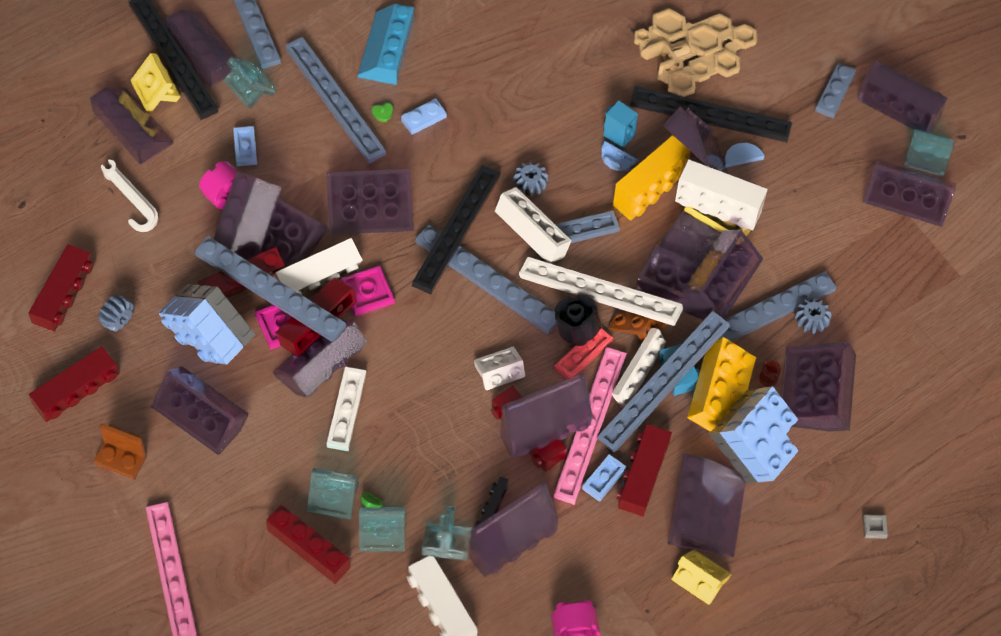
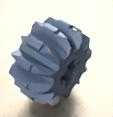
[513,161,548,197]
[98,294,135,332]
[795,297,832,335]

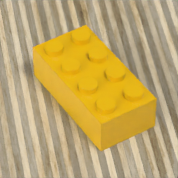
[613,135,691,221]
[687,337,756,432]

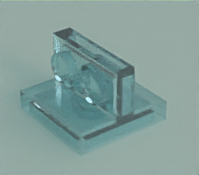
[224,57,277,108]
[904,129,955,177]
[307,468,359,520]
[421,506,471,560]
[359,507,405,551]

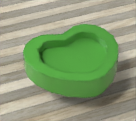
[372,103,393,122]
[360,492,383,509]

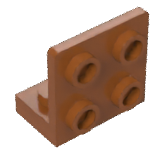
[608,309,666,343]
[94,423,147,480]

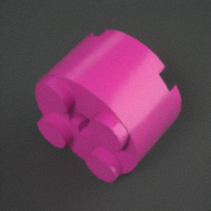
[199,161,250,209]
[551,600,601,636]

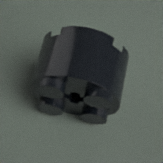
[555,294,601,346]

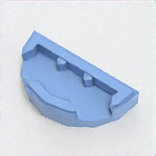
[601,141,639,171]
[724,143,765,168]

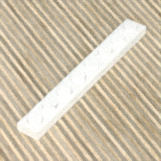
[519,257,683,326]

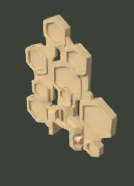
[634,9,757,97]

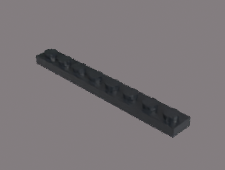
[128,0,219,120]
[630,86,792,143]
[412,165,501,295]

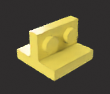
[131,53,180,111]
[671,549,731,605]

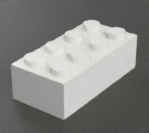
[675,159,767,231]

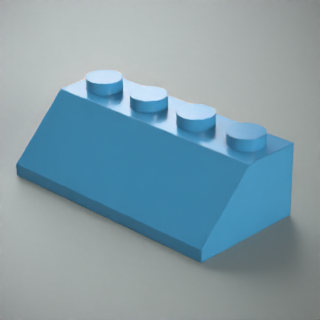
[358,4,414,85]

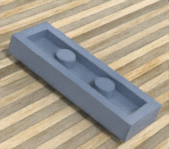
[815,63,857,119]
[555,211,620,244]

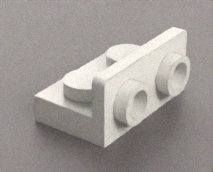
[474,346,525,390]

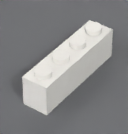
[495,187,572,264]
[273,238,363,295]
[407,555,477,636]

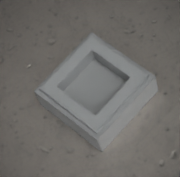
[863,515,888,538]

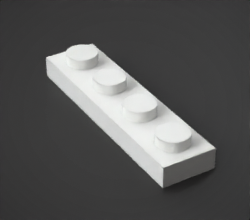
[612,328,667,408]
[327,367,367,451]

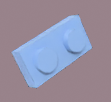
[401,99,446,135]
[233,126,257,167]
[582,454,627,502]

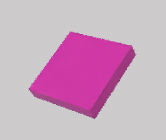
[340,266,395,316]
[254,305,292,350]

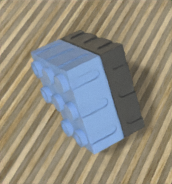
[158,284,256,364]
[709,386,798,483]

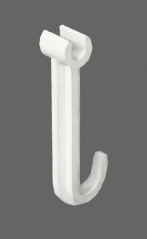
[101,159,159,232]

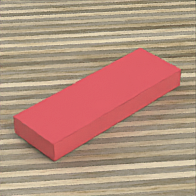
[554,328,613,382]

